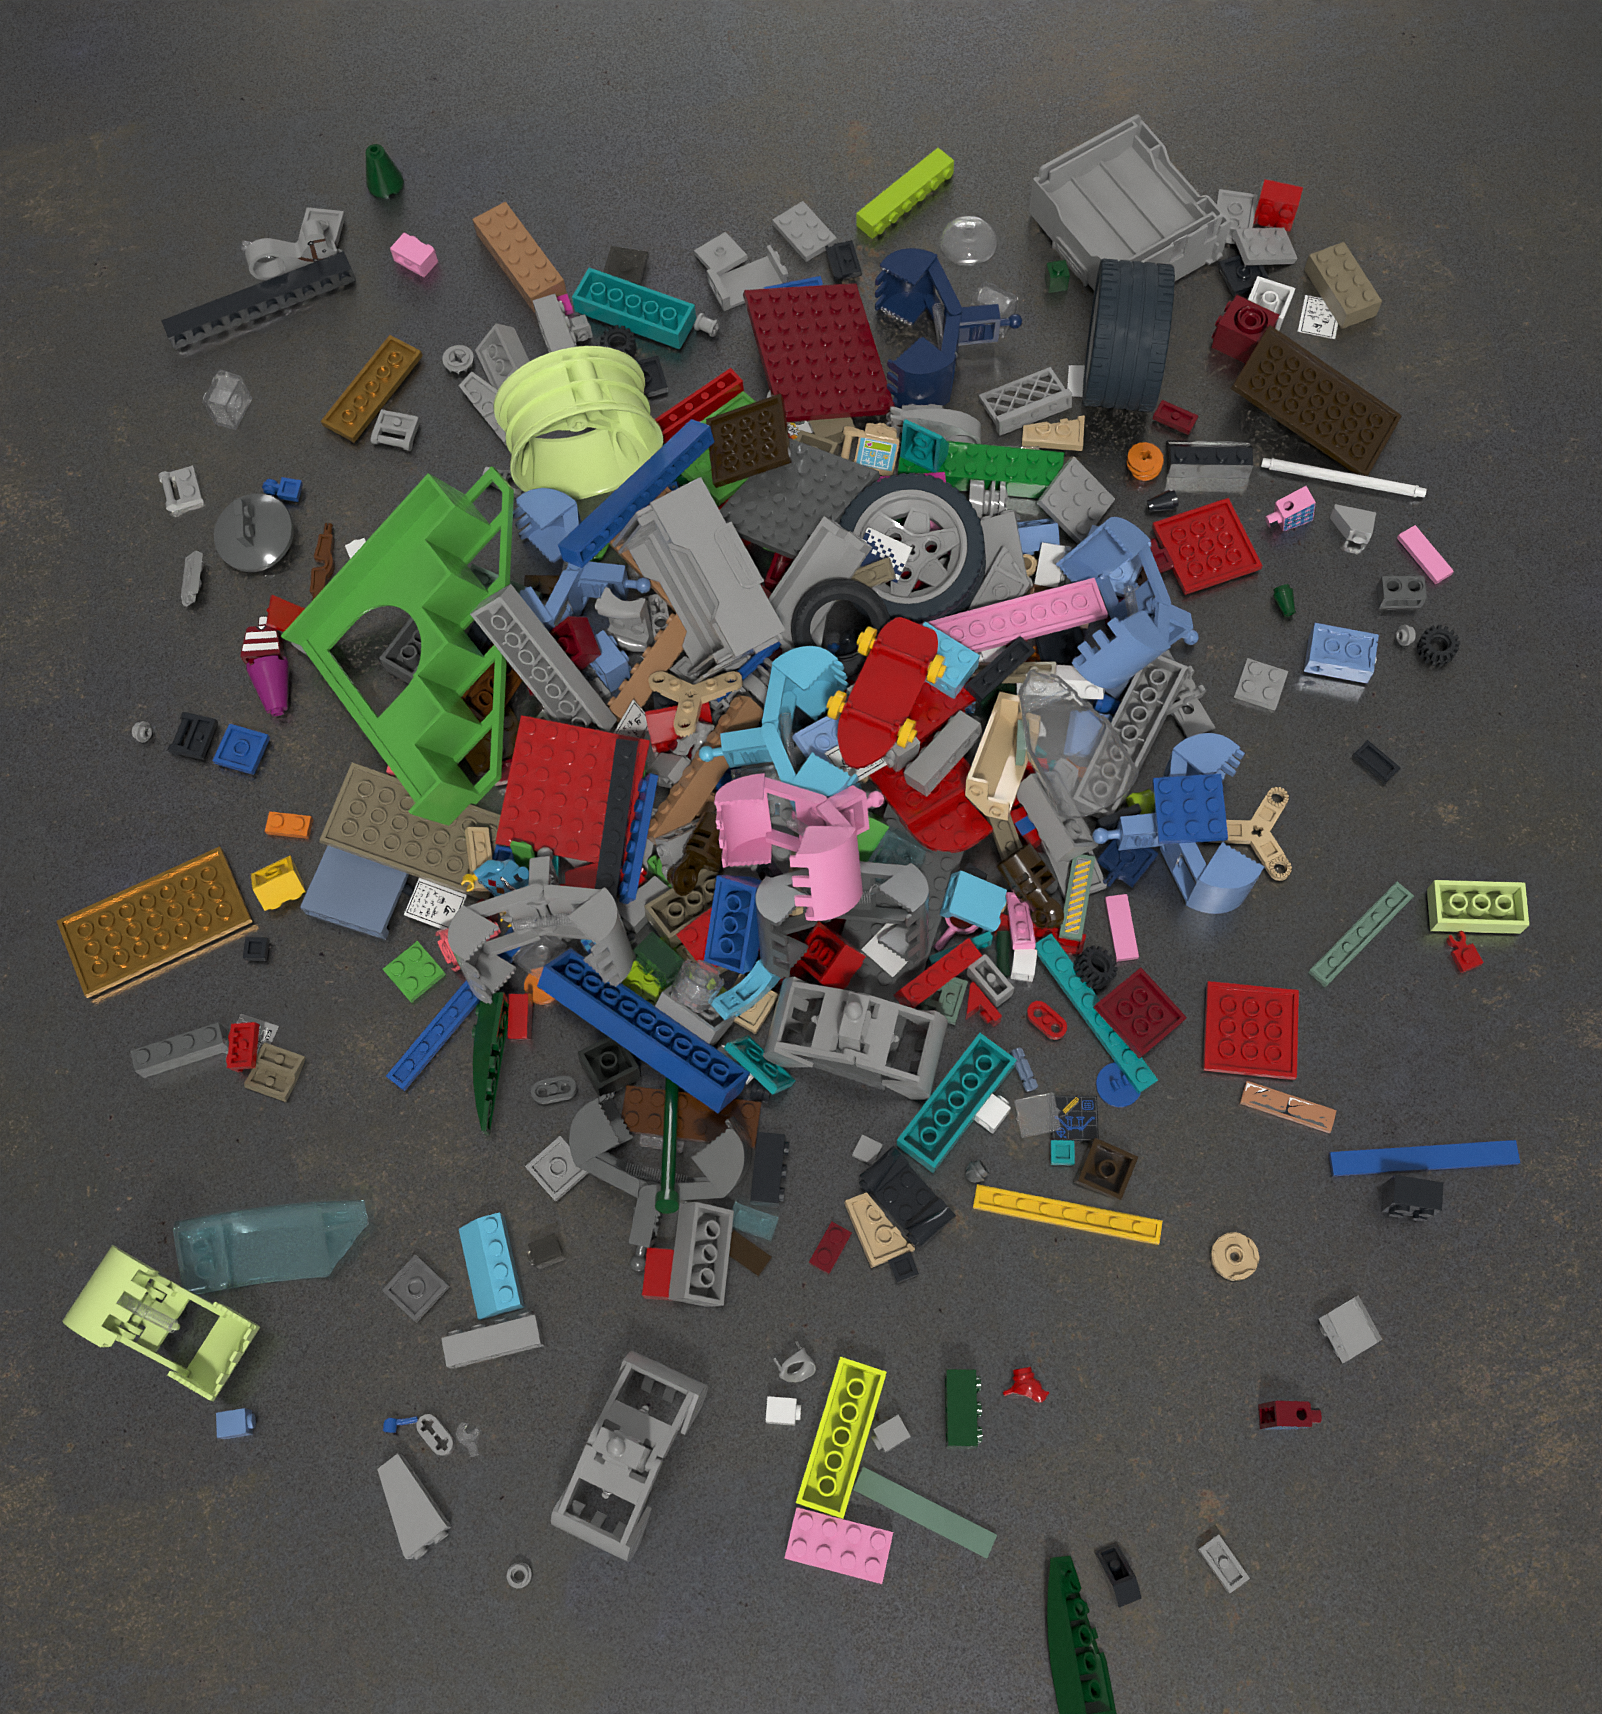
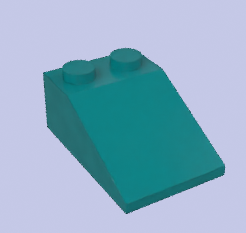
[900,419,949,473]

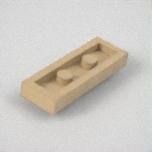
[465,827,492,891]

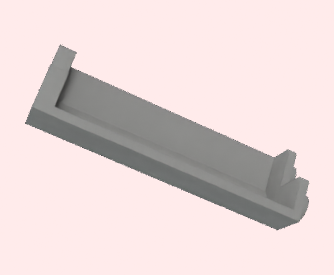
[768,516,872,652]

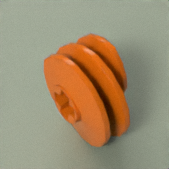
[1126,442,1164,481]

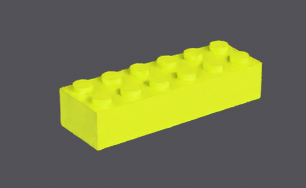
[796,1357,887,1519]

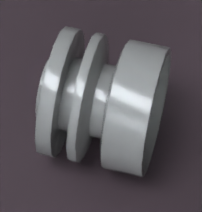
[969,479,1008,521]
[742,657,773,707]

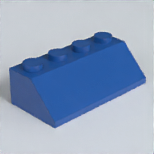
[704,875,762,974]

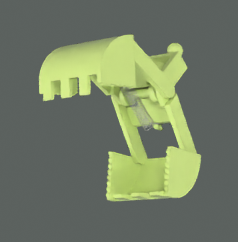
[62,1245,260,1401]

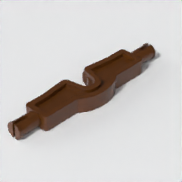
[309,523,335,601]

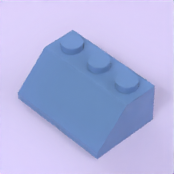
[1017,518,1060,555]

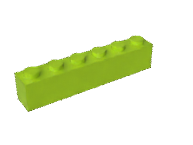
[856,148,954,239]

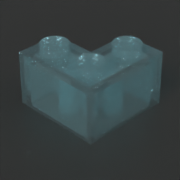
[868,830,926,885]

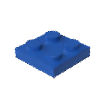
[212,724,270,775]

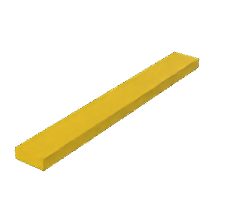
[973,1184,1162,1245]

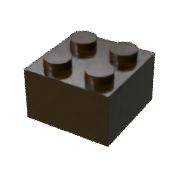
[1073,1138,1138,1201]

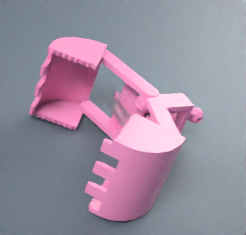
[714,773,884,921]

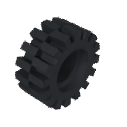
[600,325,636,357]
[1417,625,1460,666]
[1074,945,1118,989]

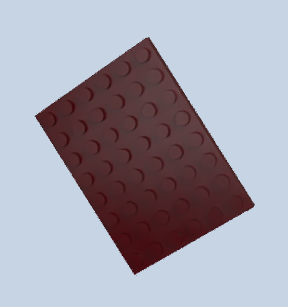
[743,283,895,422]

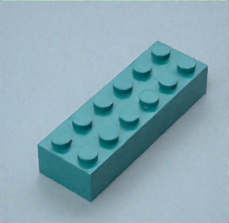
[572,267,696,349]
[896,1033,1017,1173]

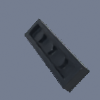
[964,636,1036,703]

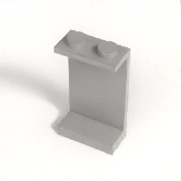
[707,245,789,311]
[981,510,1033,588]

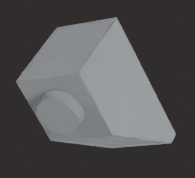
[1330,504,1376,544]

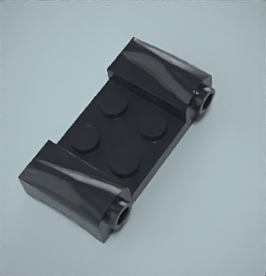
[858,1146,956,1249]

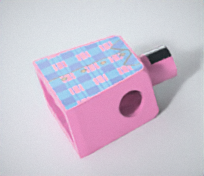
[1265,486,1316,531]

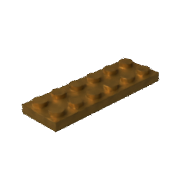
[321,335,423,443]

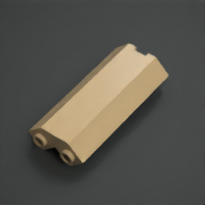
[965,692,1040,821]

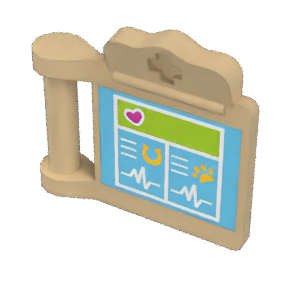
[841,423,900,476]

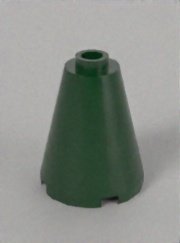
[365,144,404,198]

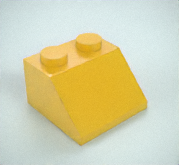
[251,855,305,911]

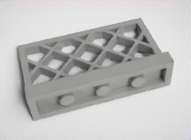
[979,367,1072,436]

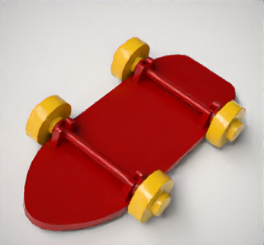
[826,617,947,769]

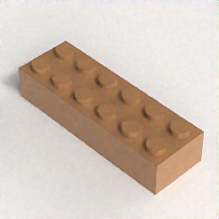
[472,202,567,313]

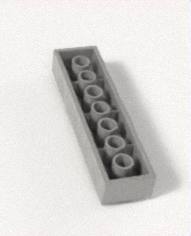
[470,584,617,732]
[1072,655,1188,819]

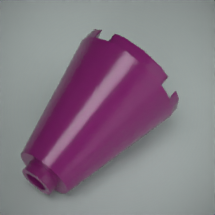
[246,656,289,716]

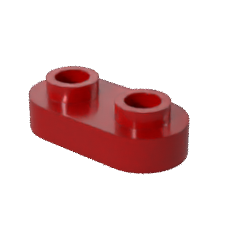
[1027,1001,1067,1040]

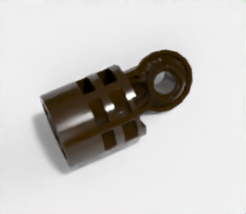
[667,812,723,896]
[996,842,1064,929]

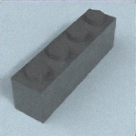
[130,1022,229,1078]

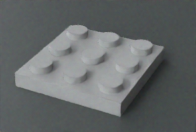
[1036,457,1115,544]

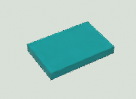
[724,1035,796,1095]

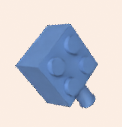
[589,625,631,693]

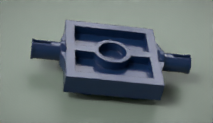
[1097,839,1158,888]

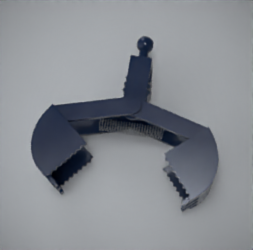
[875,248,1022,409]

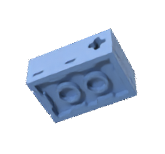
[1304,623,1379,683]

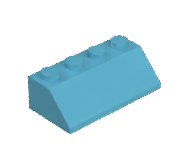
[459,1212,525,1321]

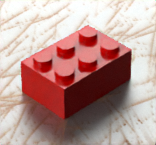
[797,921,866,990]

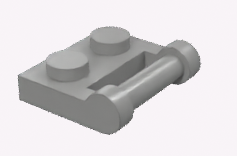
[371,409,420,451]
[158,465,204,511]

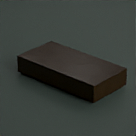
[729,1230,772,1277]

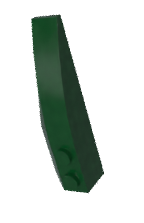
[472,992,509,1136]
[1047,1556,1117,1714]

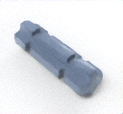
[1010,1048,1038,1092]

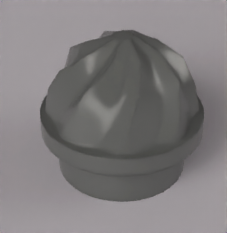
[965,1159,989,1183]

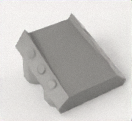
[1319,1295,1383,1364]

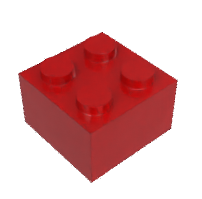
[1253,179,1303,231]

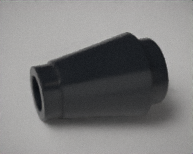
[1147,490,1179,512]

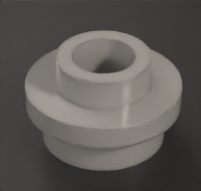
[1396,625,1416,646]
[132,721,152,743]
[507,1562,532,1588]

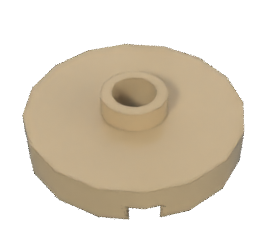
[1210,1232,1259,1281]

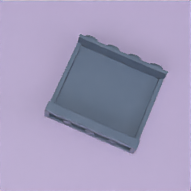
[300,846,409,940]

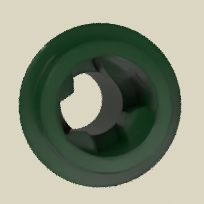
[1273,584,1296,617]

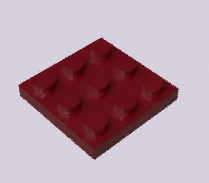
[1093,967,1187,1059]

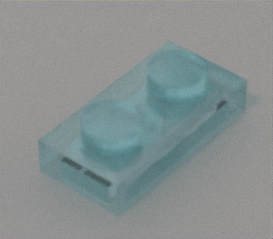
[732,1202,779,1241]

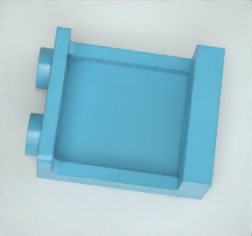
[940,870,1007,933]

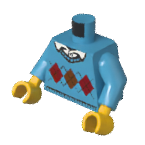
[461,859,529,927]

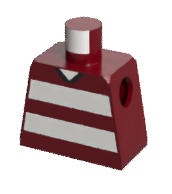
[240,617,285,666]

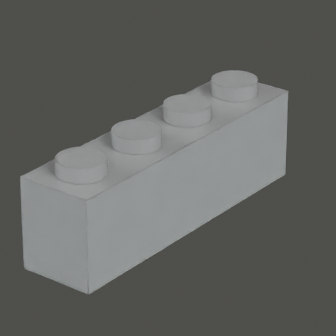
[904,710,983,797]
[441,1312,544,1369]

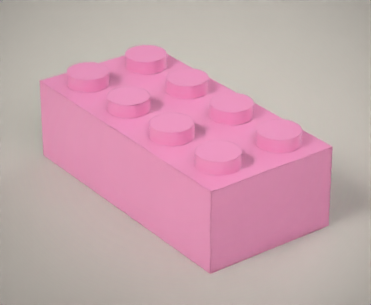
[784,1507,893,1584]

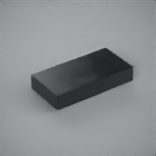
[1352,740,1401,784]

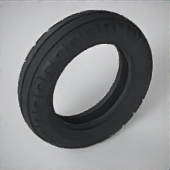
[791,579,890,676]

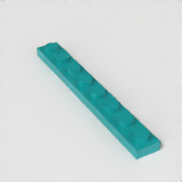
[1035,934,1158,1094]

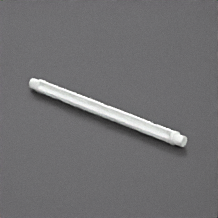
[1261,458,1427,498]

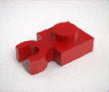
[1446,931,1484,973]

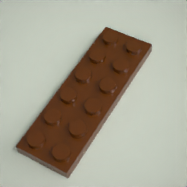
[621,1085,762,1149]

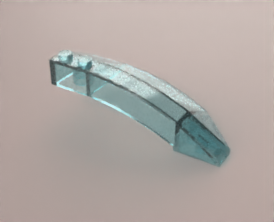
[173,1200,368,1294]

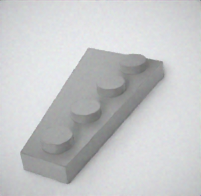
[459,371,507,446]

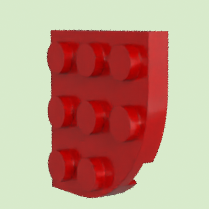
[900,796,993,853]

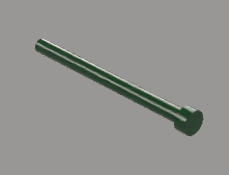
[655,1077,680,1214]

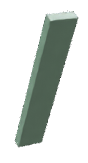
[1308,881,1414,987]
[853,1467,997,1559]

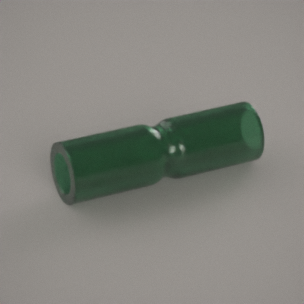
[996,931,1010,977]

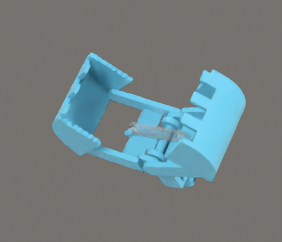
[699,646,861,812]

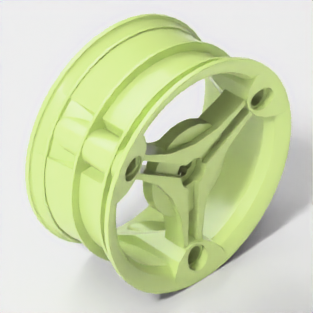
[493,346,663,500]

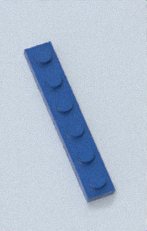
[618,773,658,904]

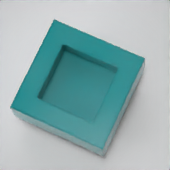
[1050,1140,1075,1165]

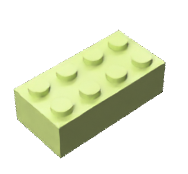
[1427,880,1529,934]

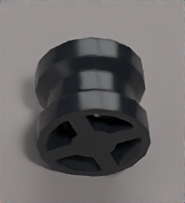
[750,1078,771,1104]

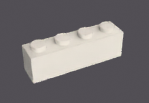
[1017,665,1105,699]

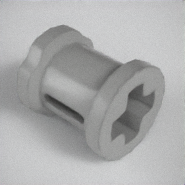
[694,313,720,337]

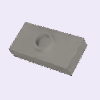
[1198,1534,1250,1593]

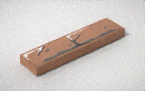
[1239,1081,1337,1133]

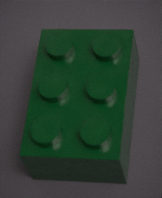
[944,1369,982,1449]

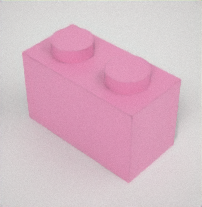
[390,233,438,278]

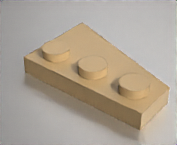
[1022,415,1085,451]
[844,1193,915,1268]

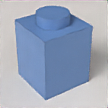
[216,1408,256,1439]

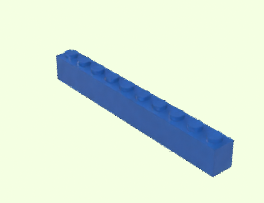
[558,419,714,568]

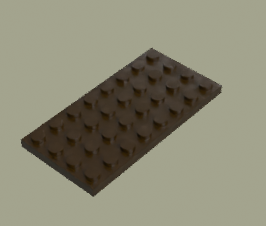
[1230,325,1402,477]

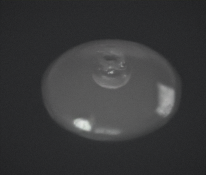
[940,216,997,266]

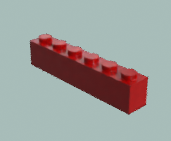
[654,368,744,443]

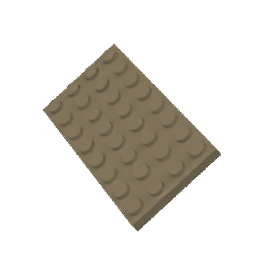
[319,762,508,900]

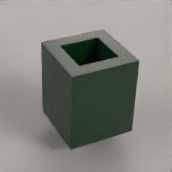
[1044,260,1070,293]

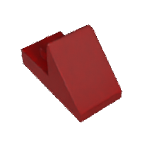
[966,982,1002,1027]

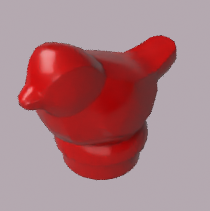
[1003,1367,1050,1403]

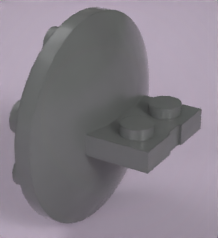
[214,494,294,572]

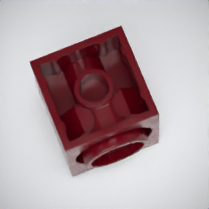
[1211,295,1280,363]

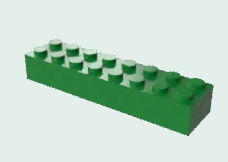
[898,440,1064,499]

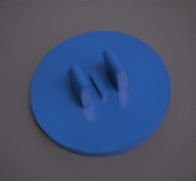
[1096,1062,1141,1107]

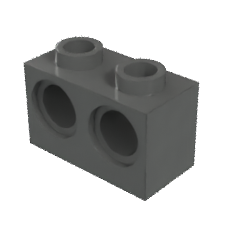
[1377,574,1427,608]

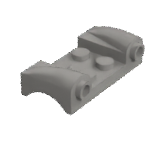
[595,587,654,652]

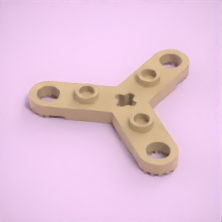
[648,671,743,737]
[1210,787,1292,881]

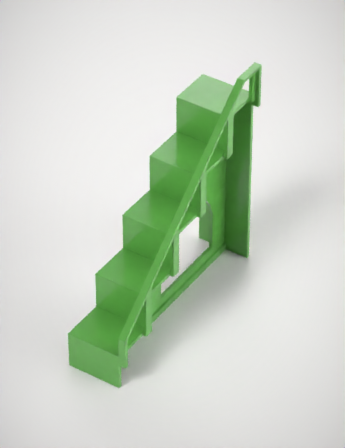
[281,466,514,826]

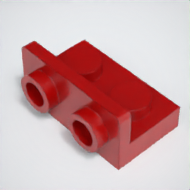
[226,1022,260,1072]

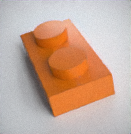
[265,811,313,839]

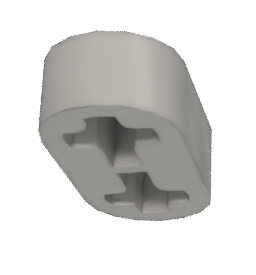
[416,1414,455,1456]

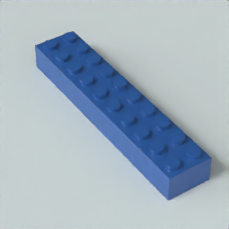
[537,948,750,1113]

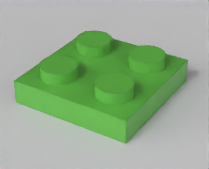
[383,941,446,1003]

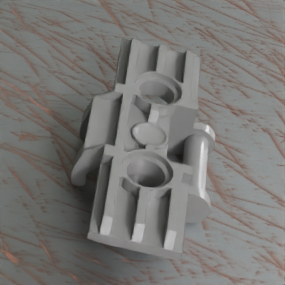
[1161,650,1215,738]

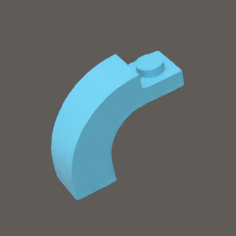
[710,959,781,1020]

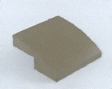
[244,1042,306,1102]

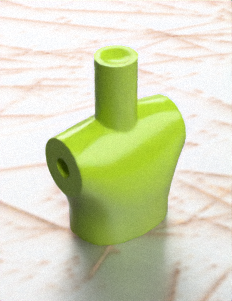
[1125,789,1155,815]

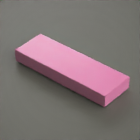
[1397,525,1454,584]
[1006,892,1036,950]
[1104,894,1139,962]

